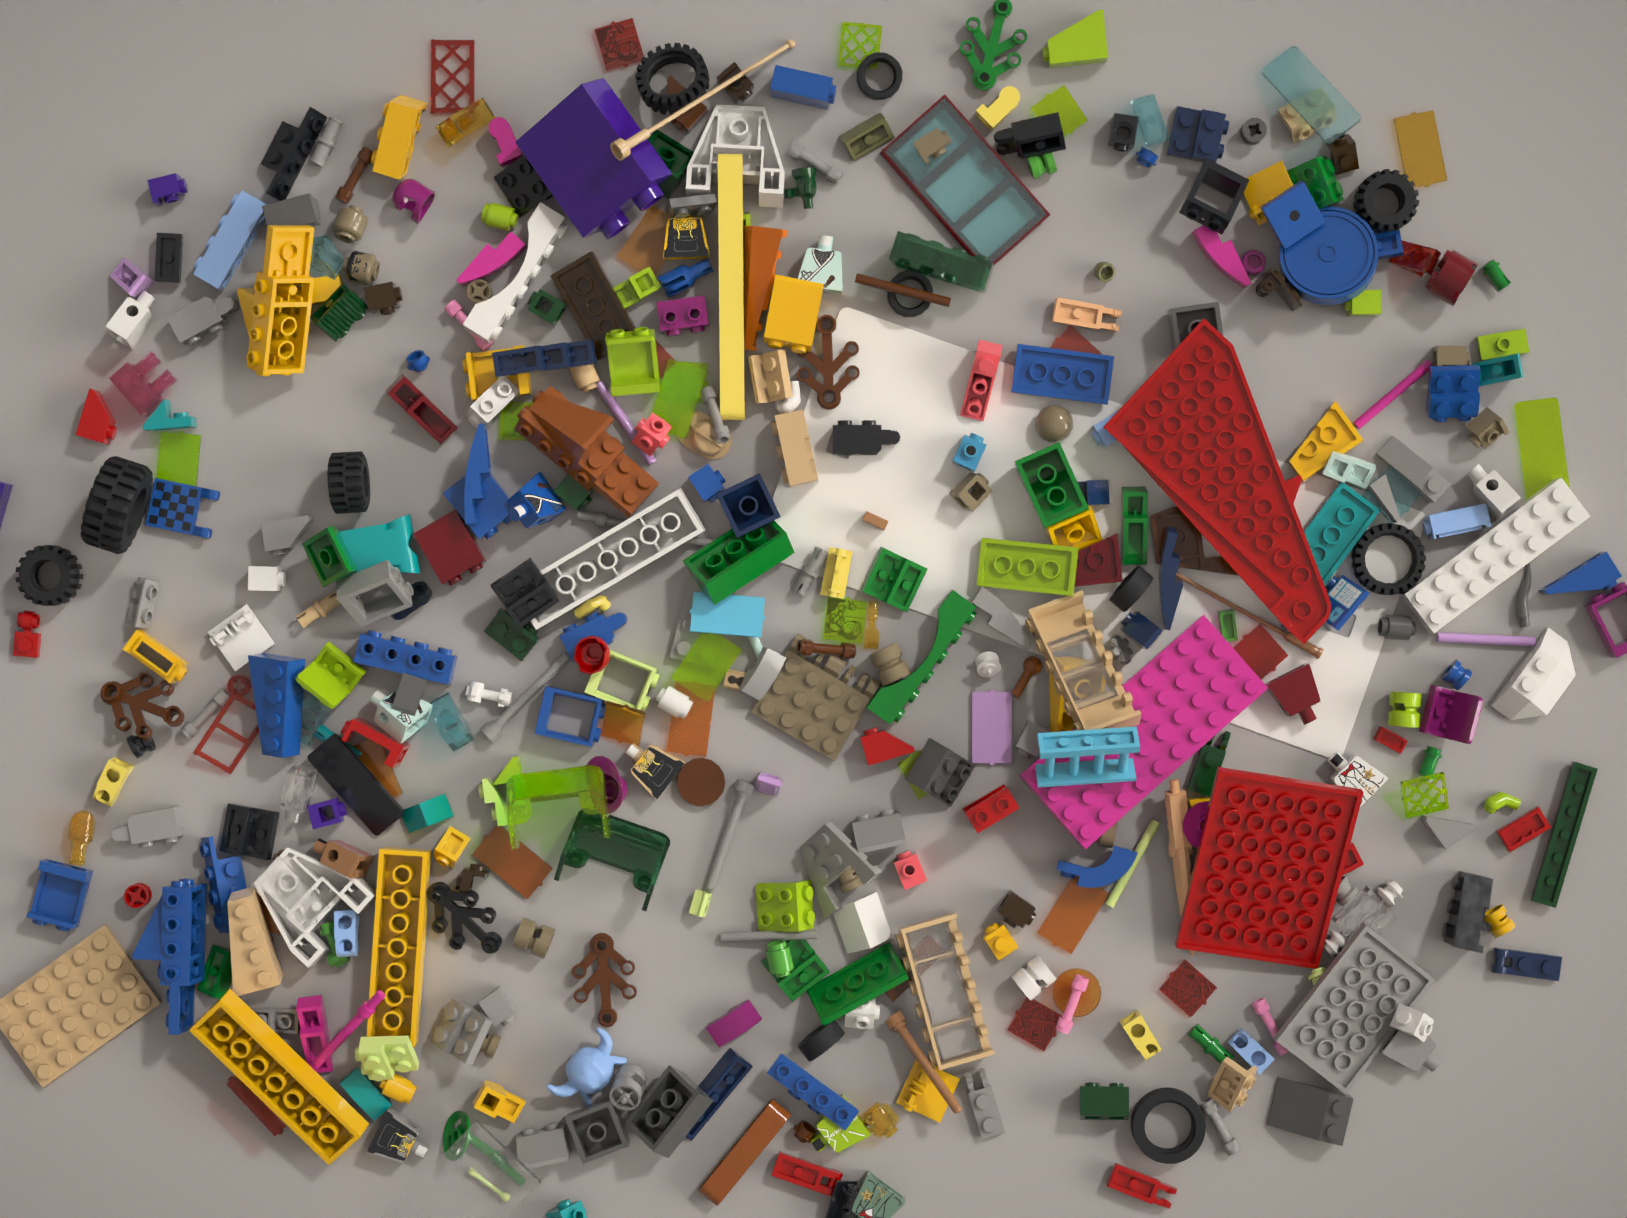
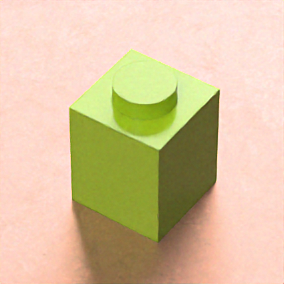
[1344,290,1382,317]

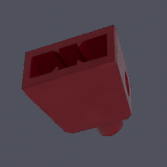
[1265,663,1321,725]

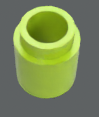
[481,202,519,232]

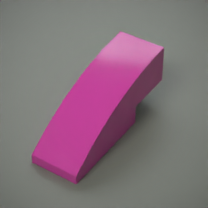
[1192,225,1251,288]
[456,232,527,286]
[296,995,333,1073]

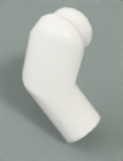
[777,381,801,414]

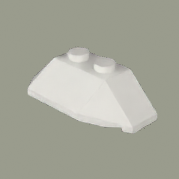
[1490,627,1576,720]

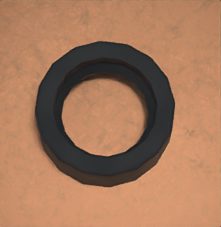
[857,52,903,100]
[887,270,933,317]
[1109,566,1153,612]
[798,1020,845,1061]

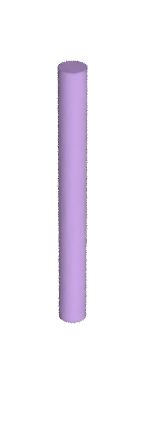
[596,381,656,466]
[1437,632,1536,647]

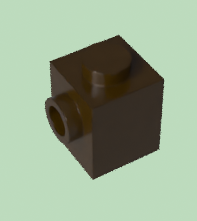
[364,282,403,315]
[997,890,1036,928]

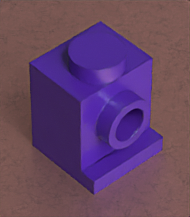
[147,173,188,207]
[307,798,347,830]

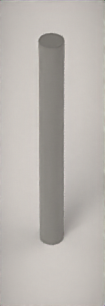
[721,929,818,942]

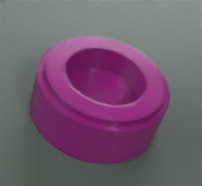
[1241,250,1266,275]

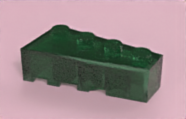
[889,231,994,294]

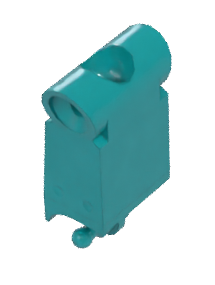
[339,514,421,580]

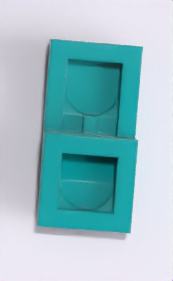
[340,1066,392,1121]

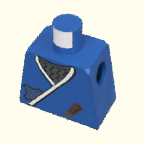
[508,472,566,528]

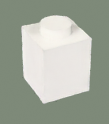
[248,566,286,591]

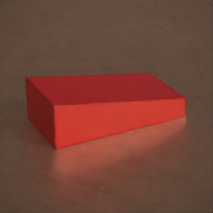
[1373,726,1408,754]

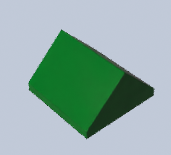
[302,526,358,587]

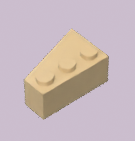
[771,409,819,488]

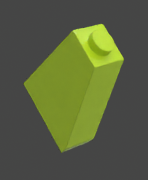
[1042,9,1108,68]

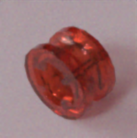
[227,675,251,697]

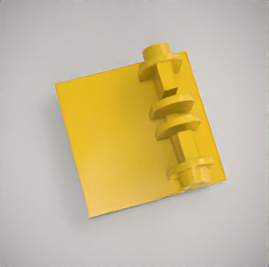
[1244,161,1293,226]
[896,1060,960,1123]

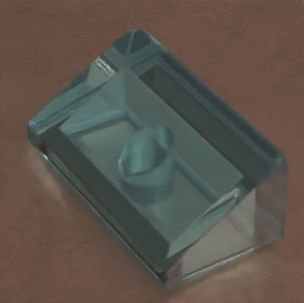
[1131,94,1170,148]

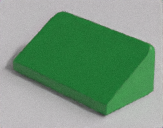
[197,944,232,999]

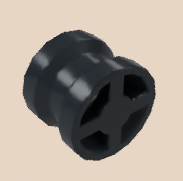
[127,729,156,758]

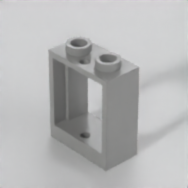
[336,560,414,628]

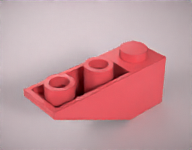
[960,339,1002,421]

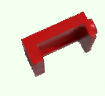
[340,717,411,768]
[962,784,1019,833]

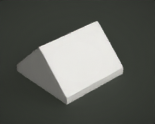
[834,892,893,954]

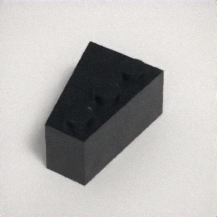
[1442,871,1493,953]

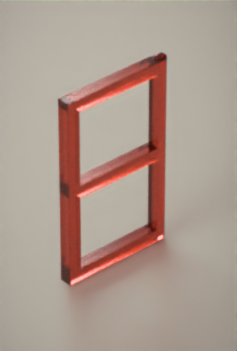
[193,691,259,774]

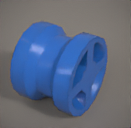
[1441,660,1472,690]

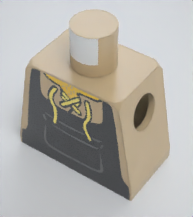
[625,743,686,800]

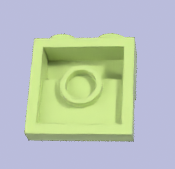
[355,1036,419,1081]

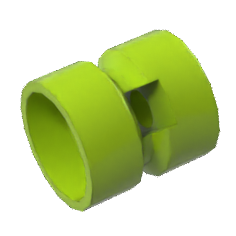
[1387,691,1422,727]

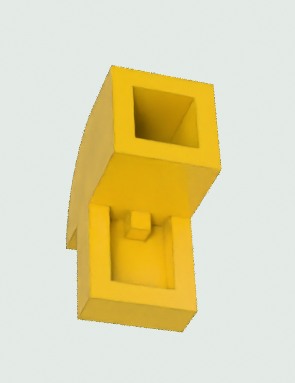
[472,1080,526,1123]

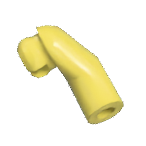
[574,595,611,619]

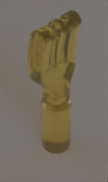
[864,601,879,649]

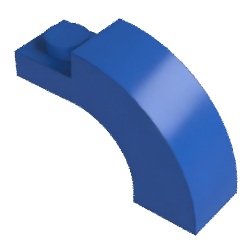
[1056,845,1138,888]

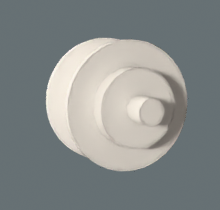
[975,651,1001,677]

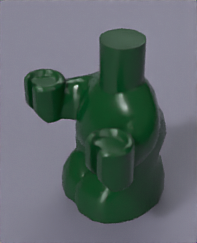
[784,167,817,209]

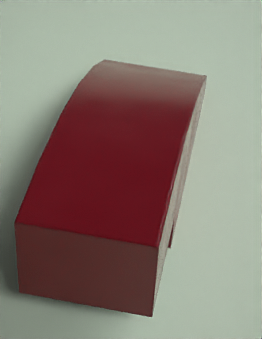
[386,373,458,444]

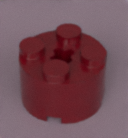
[1425,249,1478,306]

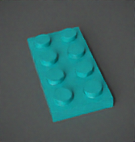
[1304,482,1381,586]

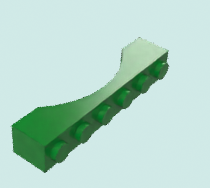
[867,590,977,725]

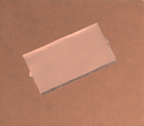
[250,856,329,936]

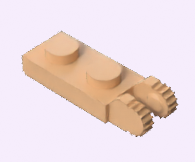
[1051,297,1122,332]

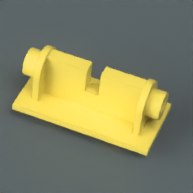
[820,547,853,599]

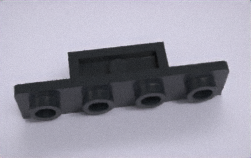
[261,107,327,201]

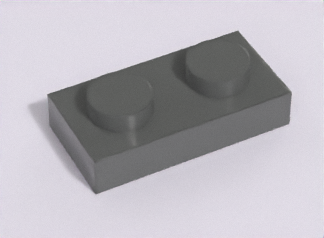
[664,193,718,219]

